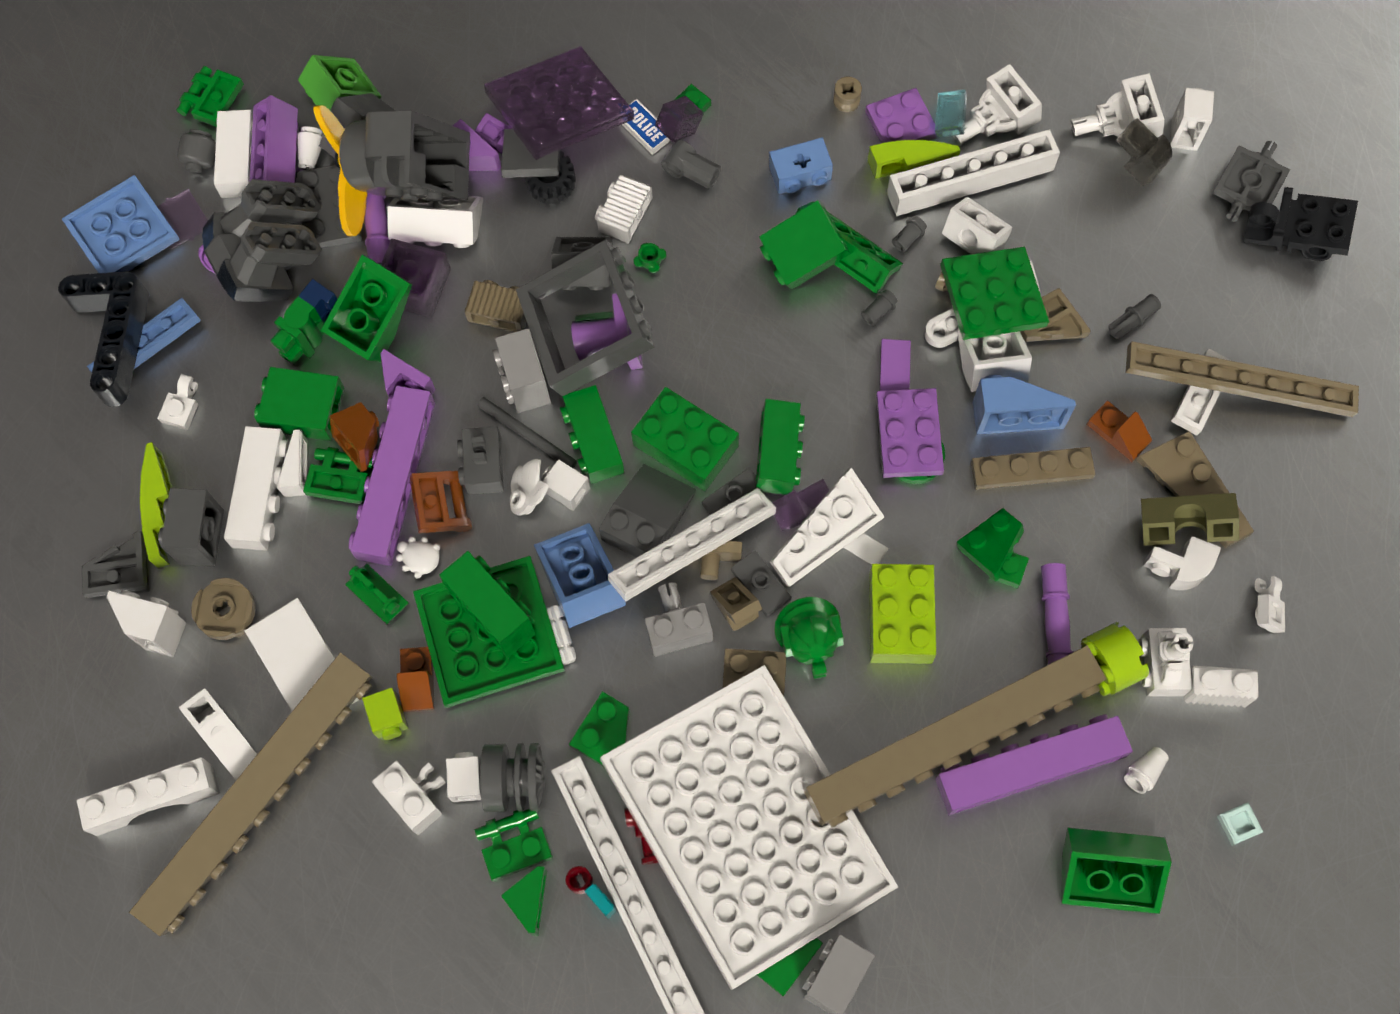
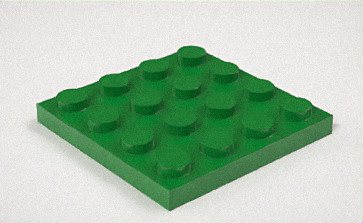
[413,556,565,708]

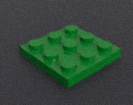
[940,246,1049,340]

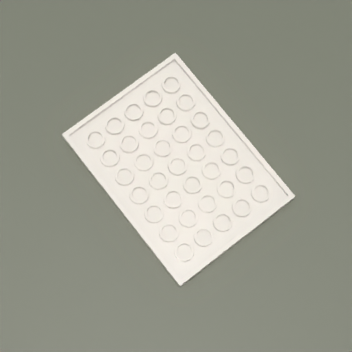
[600,665,898,990]

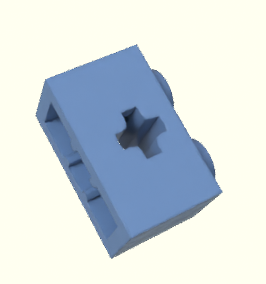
[769,137,833,194]

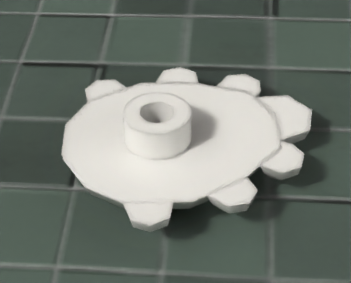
[396,536,441,579]

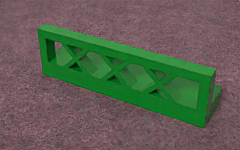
[795,202,903,294]

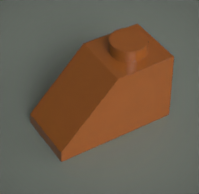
[329,402,379,472]

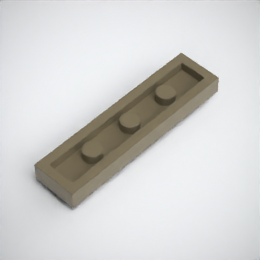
[971,447,1095,490]

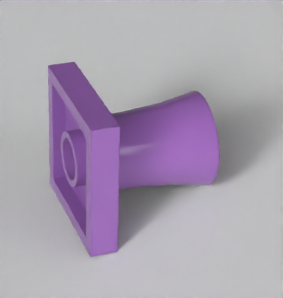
[571,293,643,370]

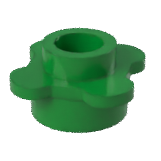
[634,243,666,273]

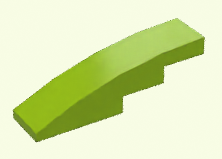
[140,442,172,569]

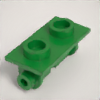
[345,563,409,624]

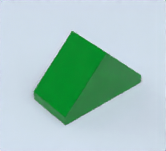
[501,866,547,936]

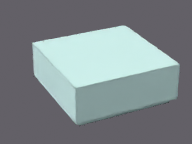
[1217,802,1263,846]

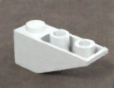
[178,688,257,780]

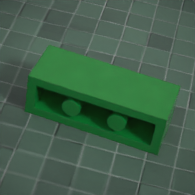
[560,385,625,484]
[755,399,805,496]

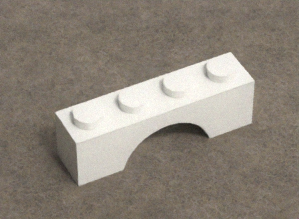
[76,758,220,836]

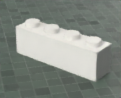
[224,426,290,551]

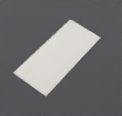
[843,533,889,565]

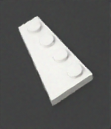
[770,468,884,587]

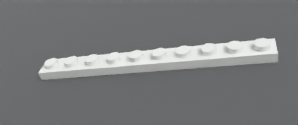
[551,756,705,1014]

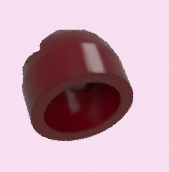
[565,866,593,894]

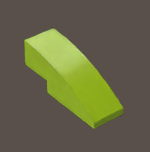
[867,140,960,179]

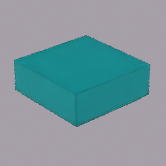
[585,884,616,919]

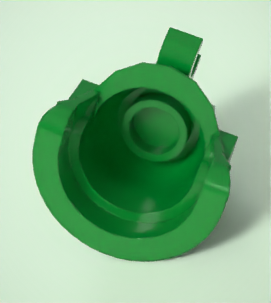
[775,597,844,679]

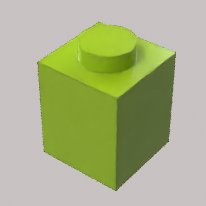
[362,687,409,740]

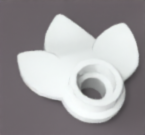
[510,459,549,516]

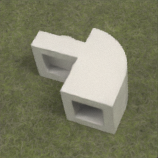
[1144,536,1221,590]

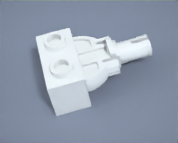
[951,64,1042,146]
[1071,73,1165,145]
[1138,628,1193,696]

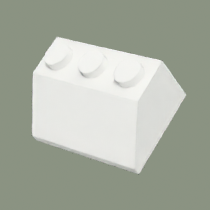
[387,196,483,248]

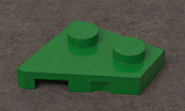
[956,508,1024,582]
[569,691,629,768]

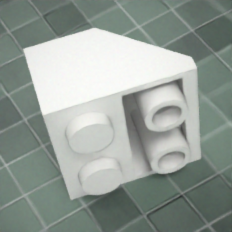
[107,590,186,657]

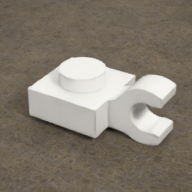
[157,374,199,430]
[1255,576,1285,633]

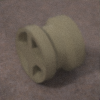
[833,76,862,112]

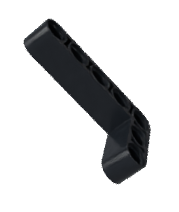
[58,271,149,407]

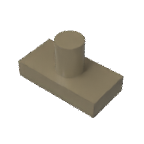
[699,541,742,580]

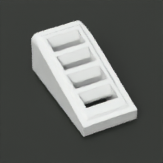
[277,430,308,497]

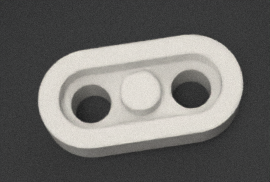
[925,308,959,348]

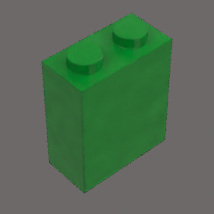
[759,200,851,289]
[254,367,345,441]

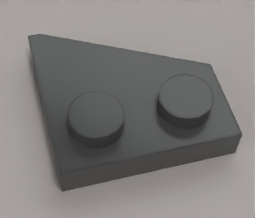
[82,531,147,598]

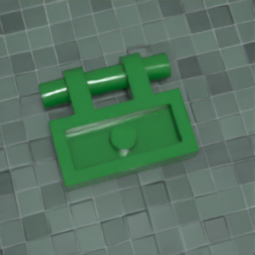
[176,66,244,127]
[303,447,374,504]
[475,808,553,881]

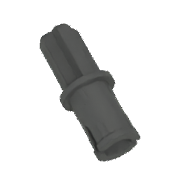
[1108,294,1161,339]

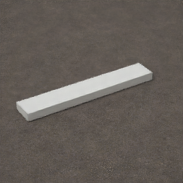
[608,488,776,602]

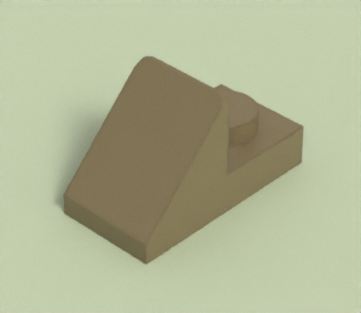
[710,577,762,631]

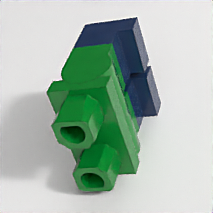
[270,279,338,365]

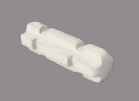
[547,605,576,665]

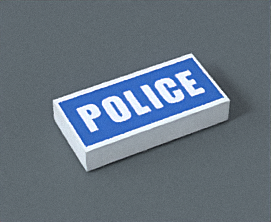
[616,99,673,155]

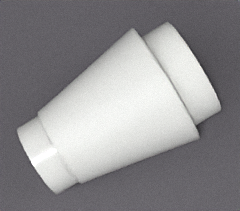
[297,126,322,170]
[1124,747,1169,794]

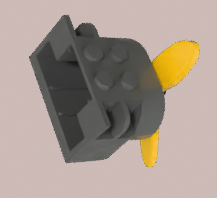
[313,105,470,236]

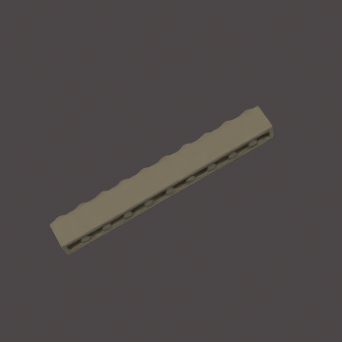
[803,645,1107,828]
[129,652,372,936]

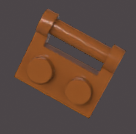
[410,471,472,533]

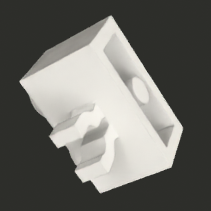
[372,760,446,835]

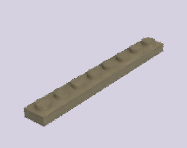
[1125,341,1359,417]

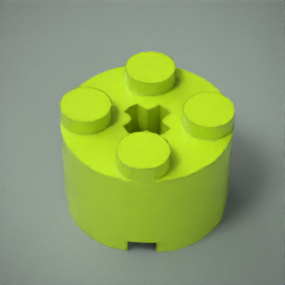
[1081,622,1149,696]

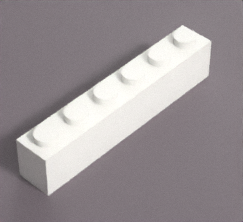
[887,129,1060,216]

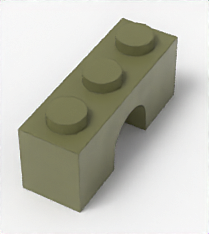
[1141,493,1239,546]

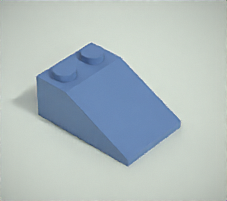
[972,375,1076,435]
[534,523,626,628]

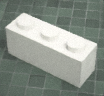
[214,109,253,198]

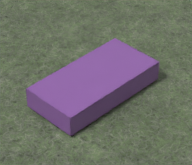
[879,339,911,391]

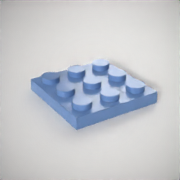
[62,175,180,273]

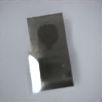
[1116,118,1173,186]

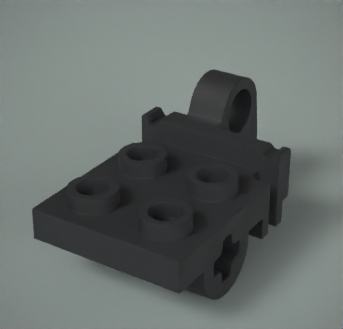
[1243,187,1358,261]

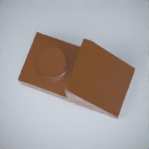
[1087,400,1152,462]
[397,647,434,712]

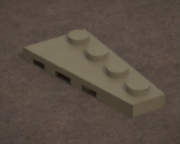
[1136,432,1254,548]

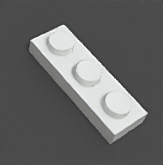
[1171,349,1231,436]

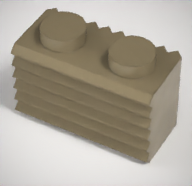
[464,280,527,332]

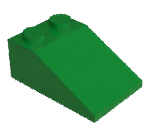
[321,254,412,362]

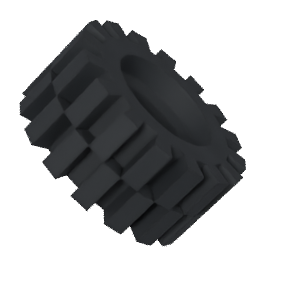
[524,151,576,204]

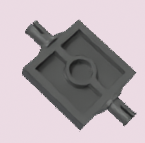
[1212,141,1291,222]

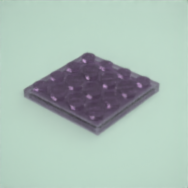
[484,46,634,160]

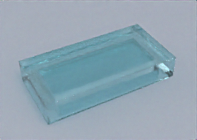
[935,89,967,138]

